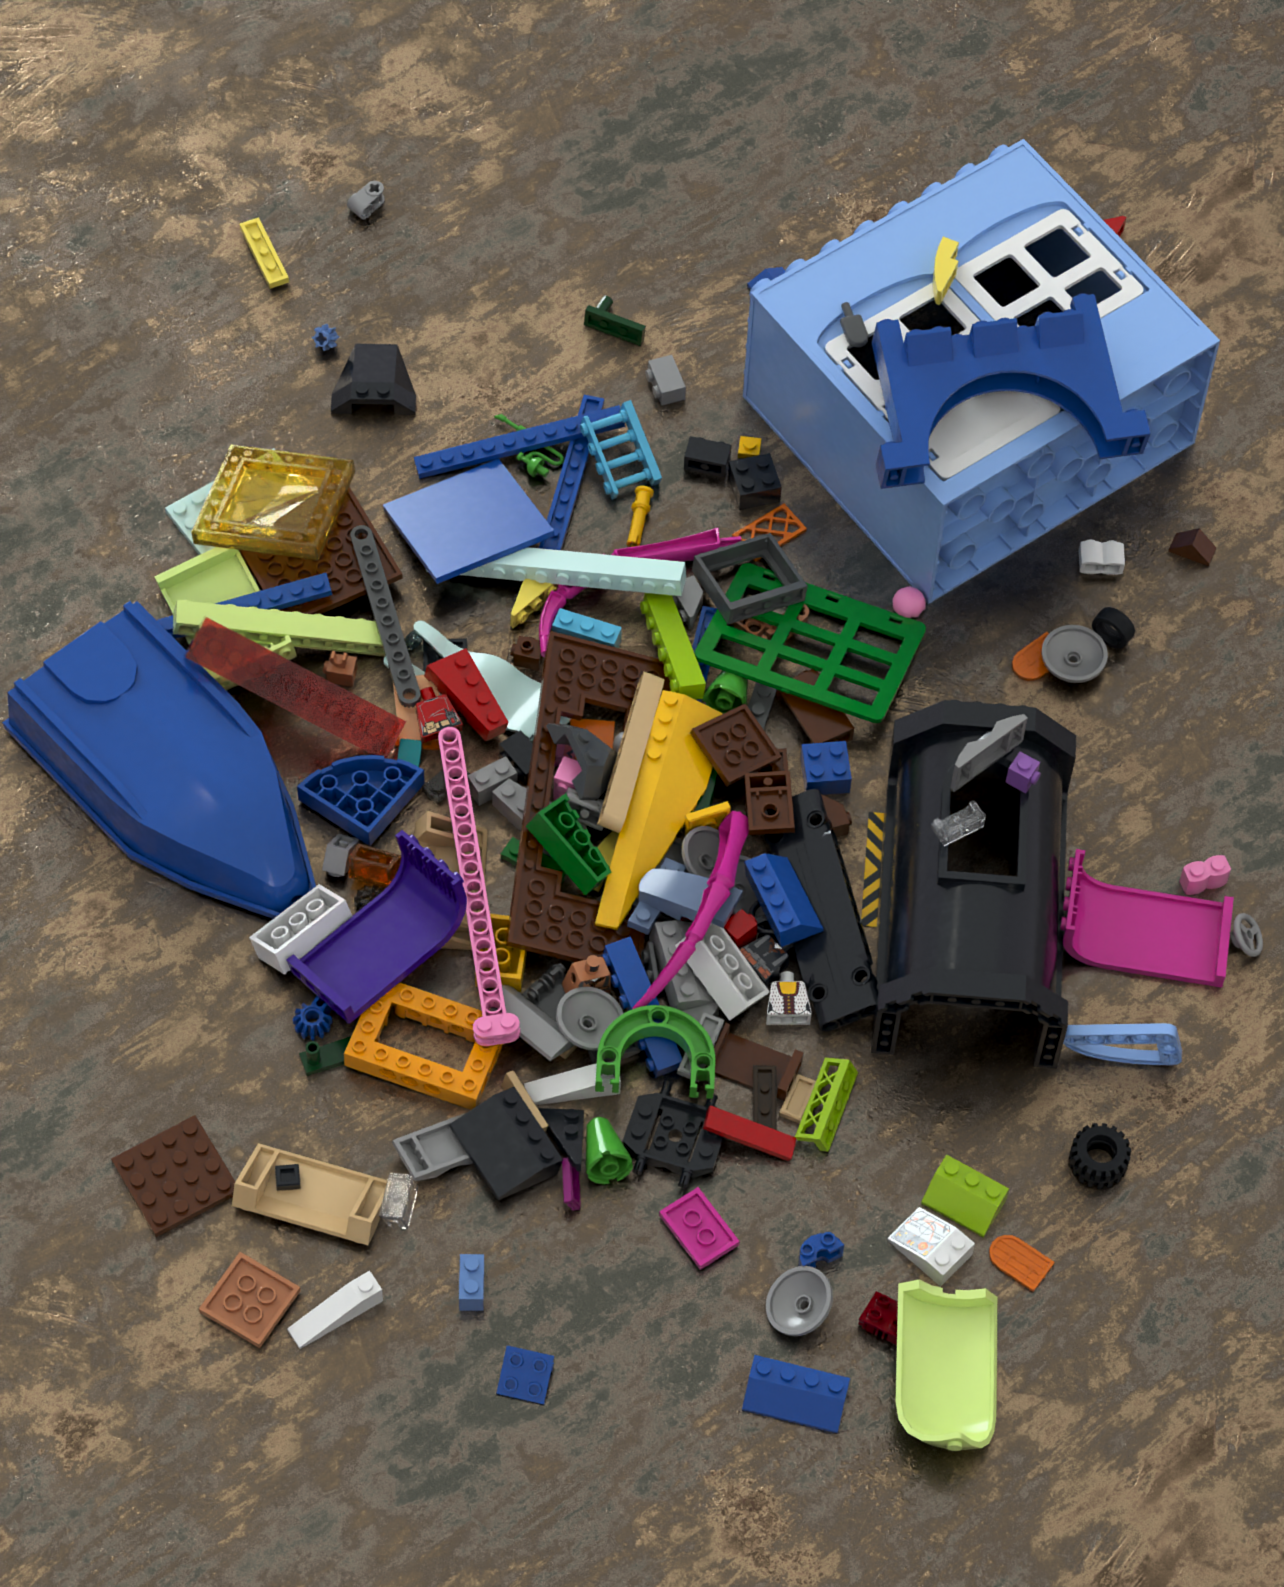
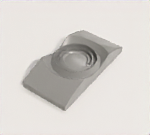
[951,714,1027,792]
[392,1113,473,1181]

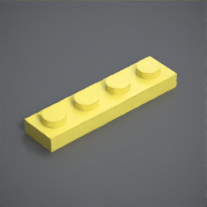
[240,217,289,289]

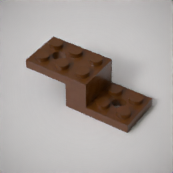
[744,748,795,835]

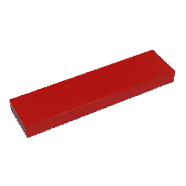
[703,1105,796,1161]

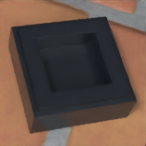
[275,1164,301,1191]

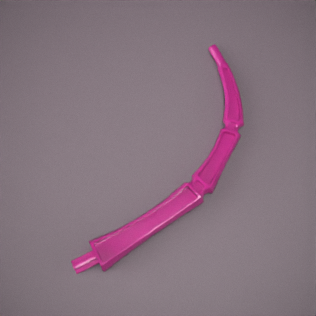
[539,528,741,657]
[632,811,749,1009]

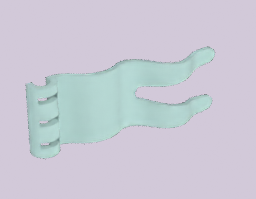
[384,621,571,744]

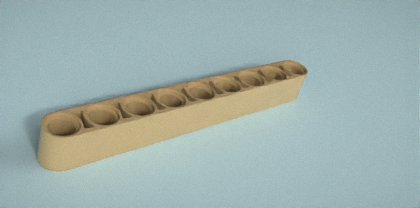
[597,671,665,833]

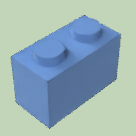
[459,1254,485,1311]

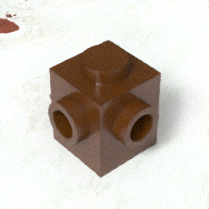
[510,636,543,671]

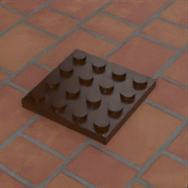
[111,1115,235,1237]

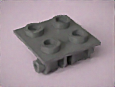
[522,963,566,1022]

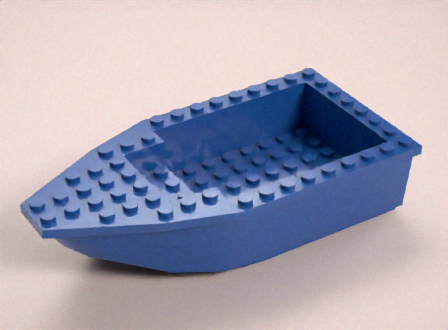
[2,601,316,919]

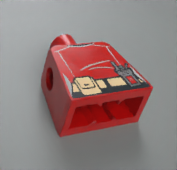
[416,687,463,744]

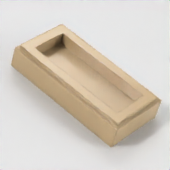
[779,1074,816,1124]

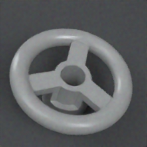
[1231,913,1263,957]

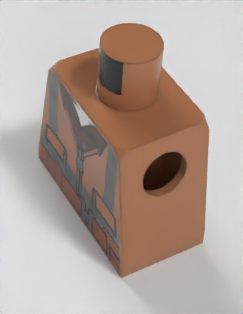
[562,955,611,994]

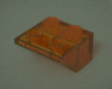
[349,843,401,888]

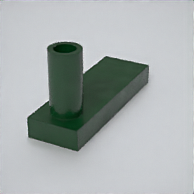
[584,296,646,346]
[299,1036,351,1076]

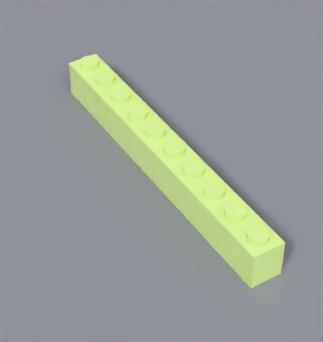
[173,599,385,656]

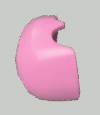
[892,586,926,618]

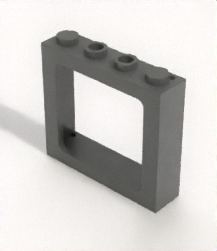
[692,533,807,624]

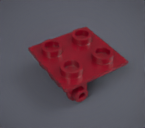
[858,1291,898,1346]

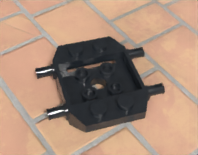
[622,1080,724,1189]

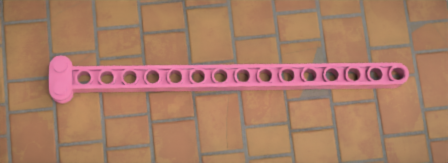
[438,727,520,1046]

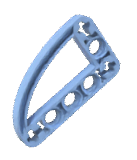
[1063,1023,1182,1065]

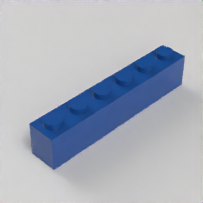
[601,936,682,1078]

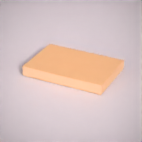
[393,675,439,744]

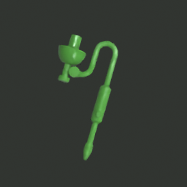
[494,414,564,477]

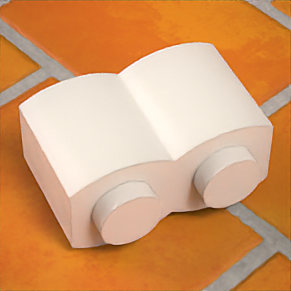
[1078,539,1125,575]

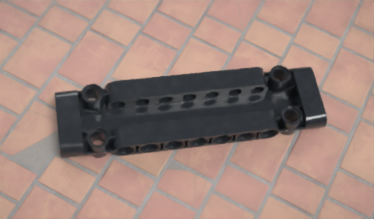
[764,789,878,1032]

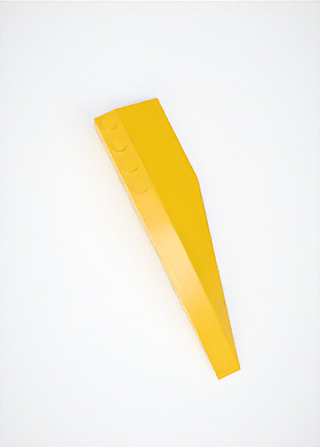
[595,690,723,930]

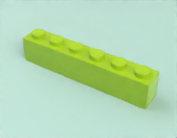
[640,593,706,700]

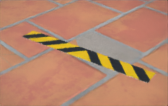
[861,812,884,927]

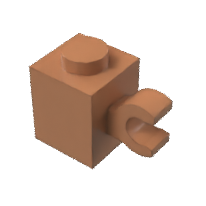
[323,651,358,687]

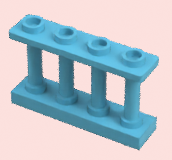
[580,400,662,500]

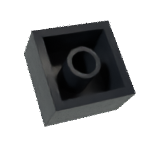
[728,453,782,510]

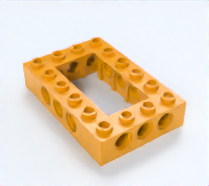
[344,982,504,1110]

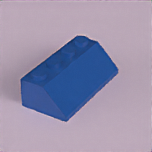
[744,853,824,947]
[742,1355,850,1434]

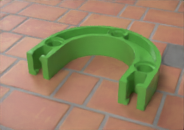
[595,1005,715,1099]

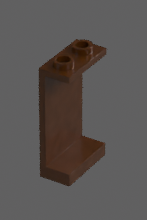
[776,669,854,743]
[714,1023,804,1101]

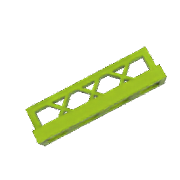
[795,1057,858,1152]

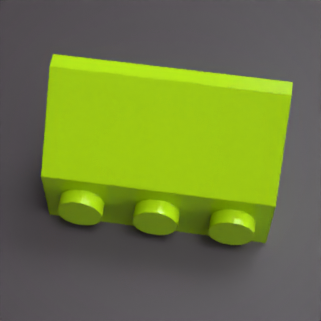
[921,1154,1009,1238]

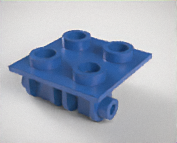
[496,1345,554,1404]

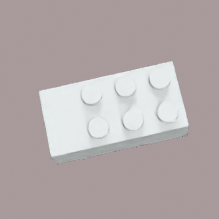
[249,884,352,974]
[675,923,770,1021]

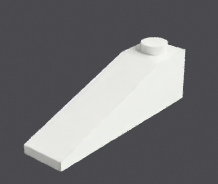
[524,1061,621,1105]
[287,1271,383,1349]

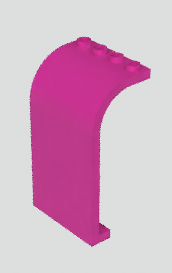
[1060,849,1234,988]

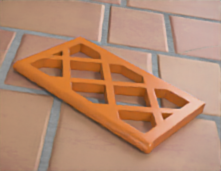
[732,503,807,562]

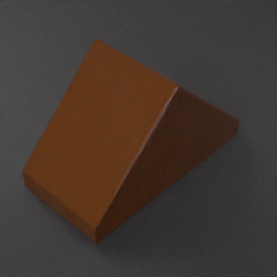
[1168,528,1216,566]

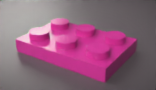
[659,1187,740,1270]

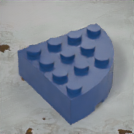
[297,755,425,846]

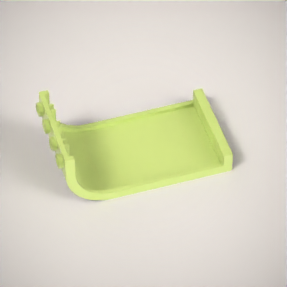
[155,539,297,691]

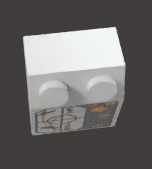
[887,1207,975,1287]

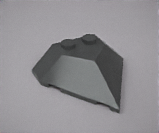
[546,723,617,800]

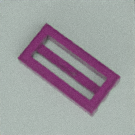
[562,1157,581,1211]

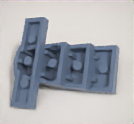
[627,858,743,935]

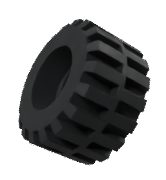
[1069,1123,1131,1189]

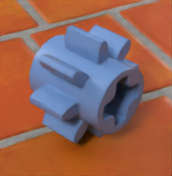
[312,324,340,351]

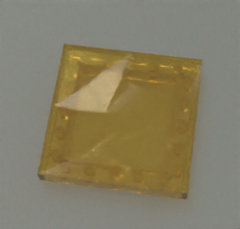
[191,444,356,560]

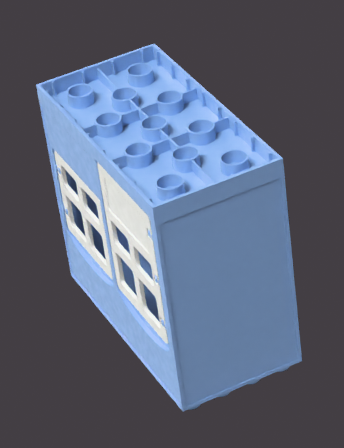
[743,139,1220,604]

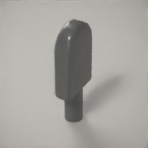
[840,302,868,347]

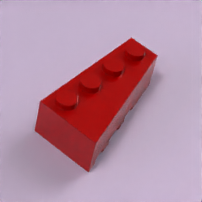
[424,648,509,741]

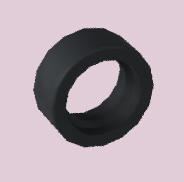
[1092,607,1135,649]

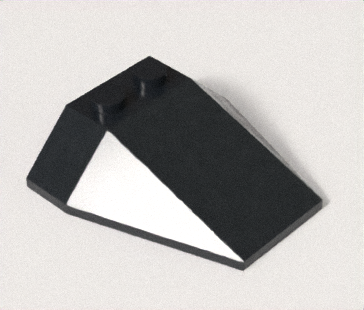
[331,344,416,415]

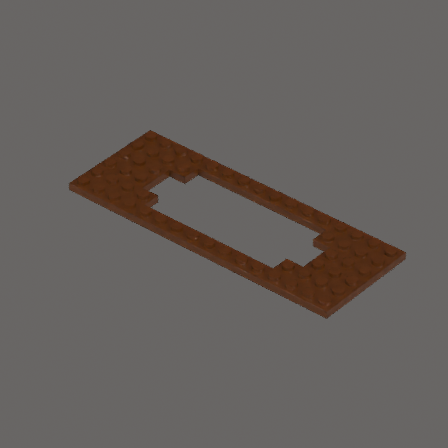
[505,631,671,970]

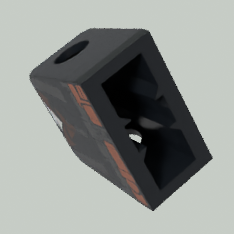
[739,935,793,989]

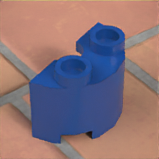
[798,1232,844,1268]

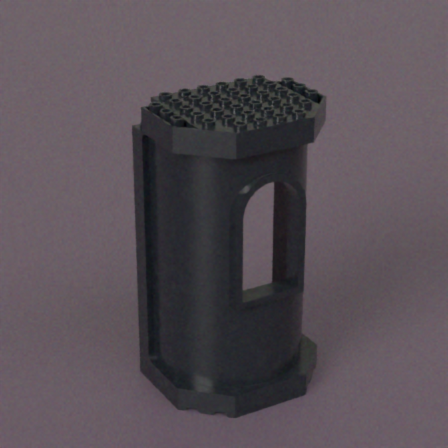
[871,700,1076,1069]

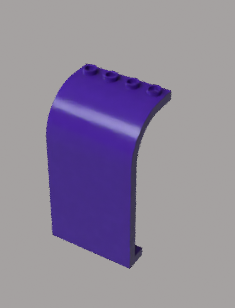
[286,830,467,1024]

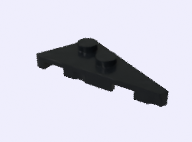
[539,1108,584,1171]

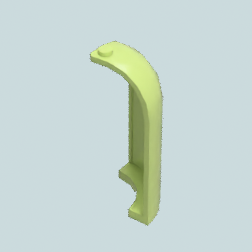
[896,1279,998,1451]

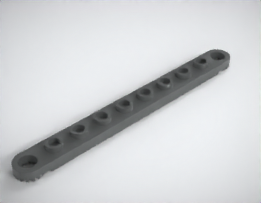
[350,525,421,708]

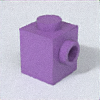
[1006,752,1041,793]

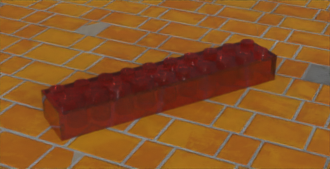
[184,616,406,759]

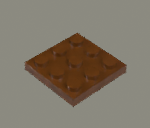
[690,704,782,786]

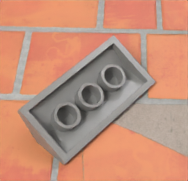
[489,985,575,1061]

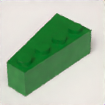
[526,793,611,895]

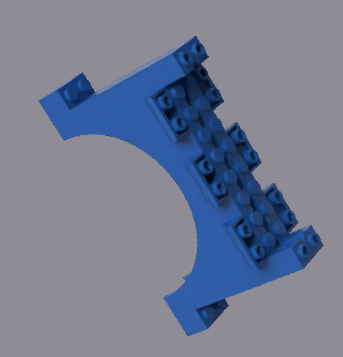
[872,293,1151,489]

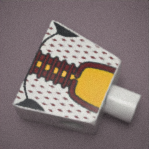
[766,971,811,1025]

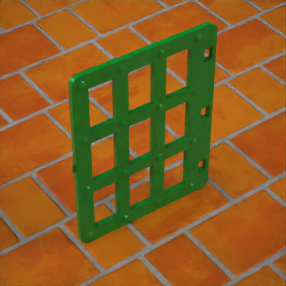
[694,563,926,723]

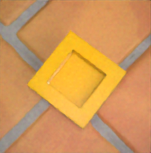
[738,436,761,459]

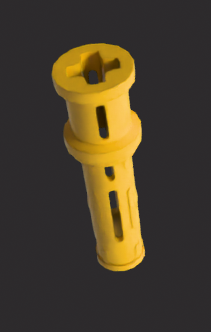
[626,486,654,547]

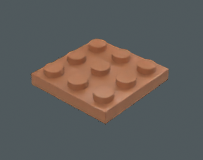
[199,1252,301,1348]

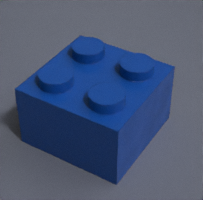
[800,741,852,795]

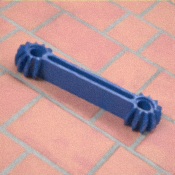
[293,996,333,1041]

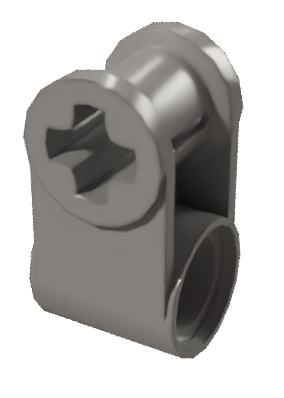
[347,181,385,220]

